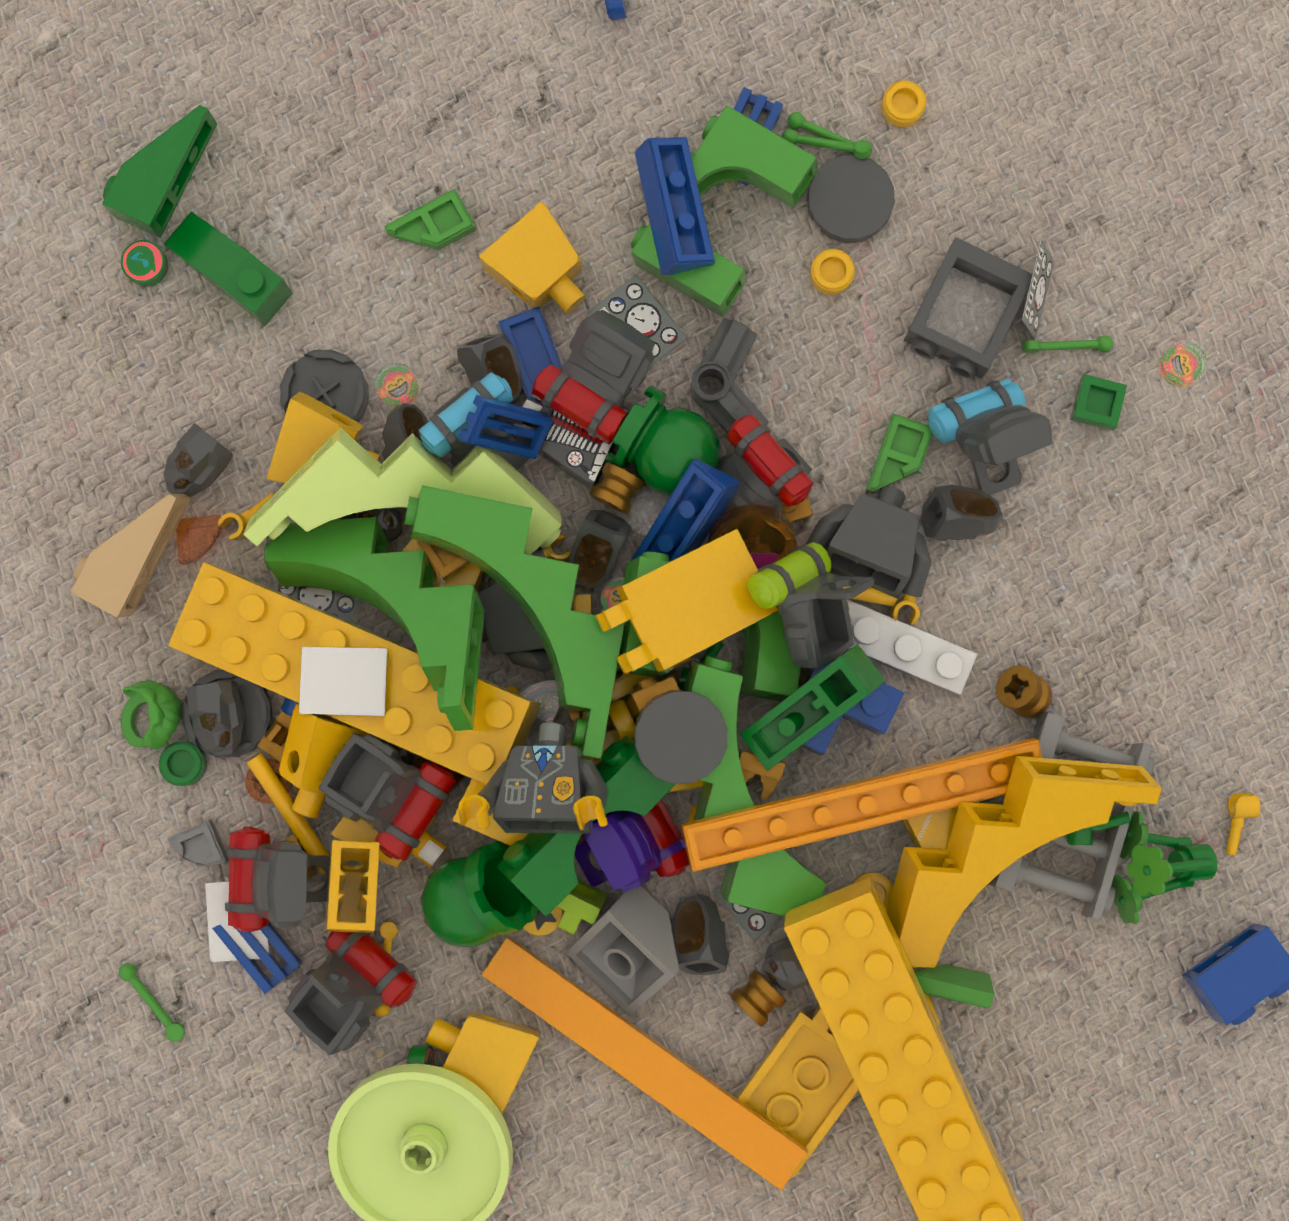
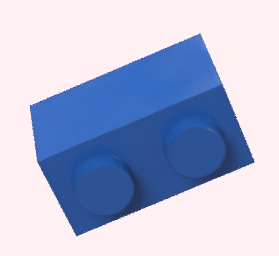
[1182,923,1289,1025]

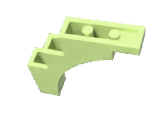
[243,427,562,555]

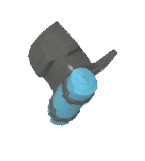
[419,372,532,470]
[928,379,1052,495]

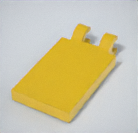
[595,529,778,674]
[736,1005,858,1178]

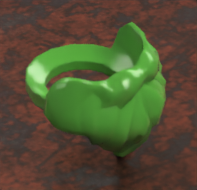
[121,680,183,750]

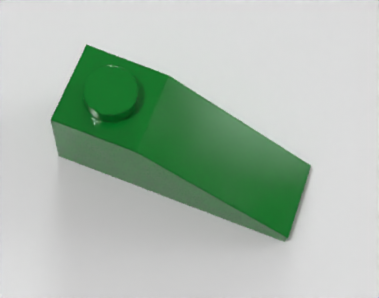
[102,105,217,238]
[163,211,293,326]
[739,644,886,771]

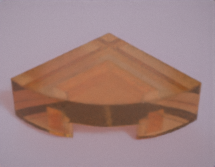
[176,515,222,565]

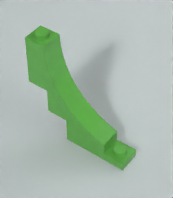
[404,485,625,761]
[264,517,485,731]
[684,655,827,916]

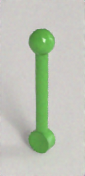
[788,112,872,158]
[782,129,871,159]
[1022,335,1113,353]
[119,963,185,1042]

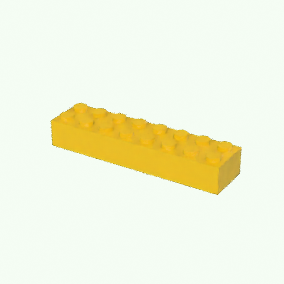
[168,562,541,785]
[784,876,1024,1221]

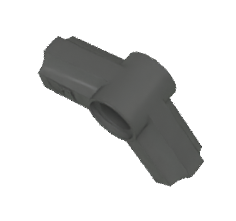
[690,318,769,434]

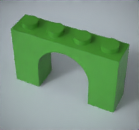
[631,105,817,317]
[616,552,801,701]

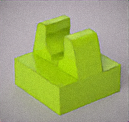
[556,880,609,935]

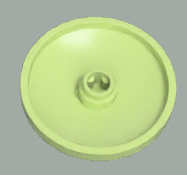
[328,1064,513,1221]

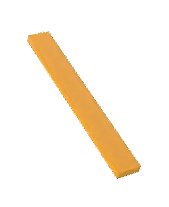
[681,738,1042,872]
[482,936,808,1191]

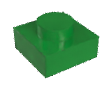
[1070,374,1127,431]

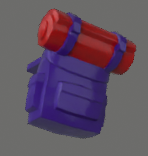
[574,800,690,892]

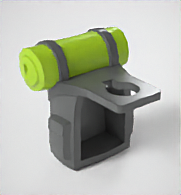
[747,542,874,668]

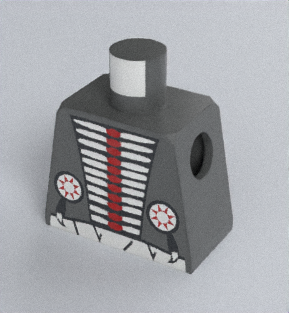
[521,397,629,489]

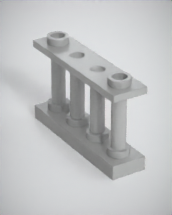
[988,712,1154,920]

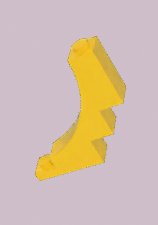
[887,756,1162,969]

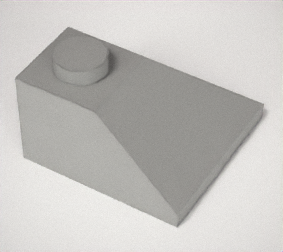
[566,886,680,1016]

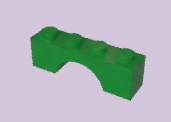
[496,736,676,917]

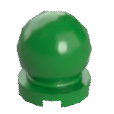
[605,385,720,497]
[420,841,538,947]

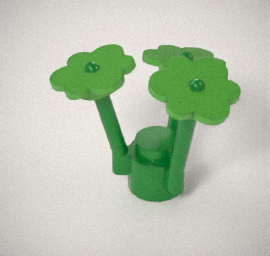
[1111,811,1217,924]

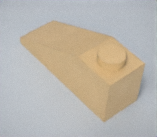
[70,494,191,618]

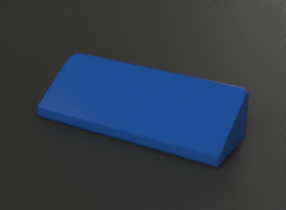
[635,137,715,275]
[630,459,741,562]

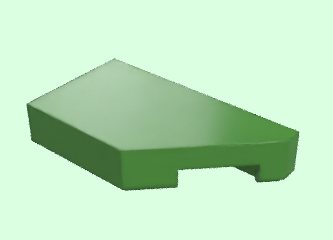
[384,188,477,250]
[865,413,933,494]
[914,964,994,1008]

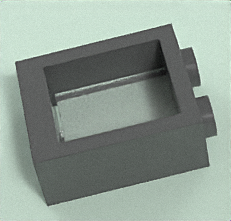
[903,237,1033,379]

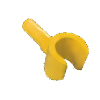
[218,492,274,540]
[1225,793,1260,856]

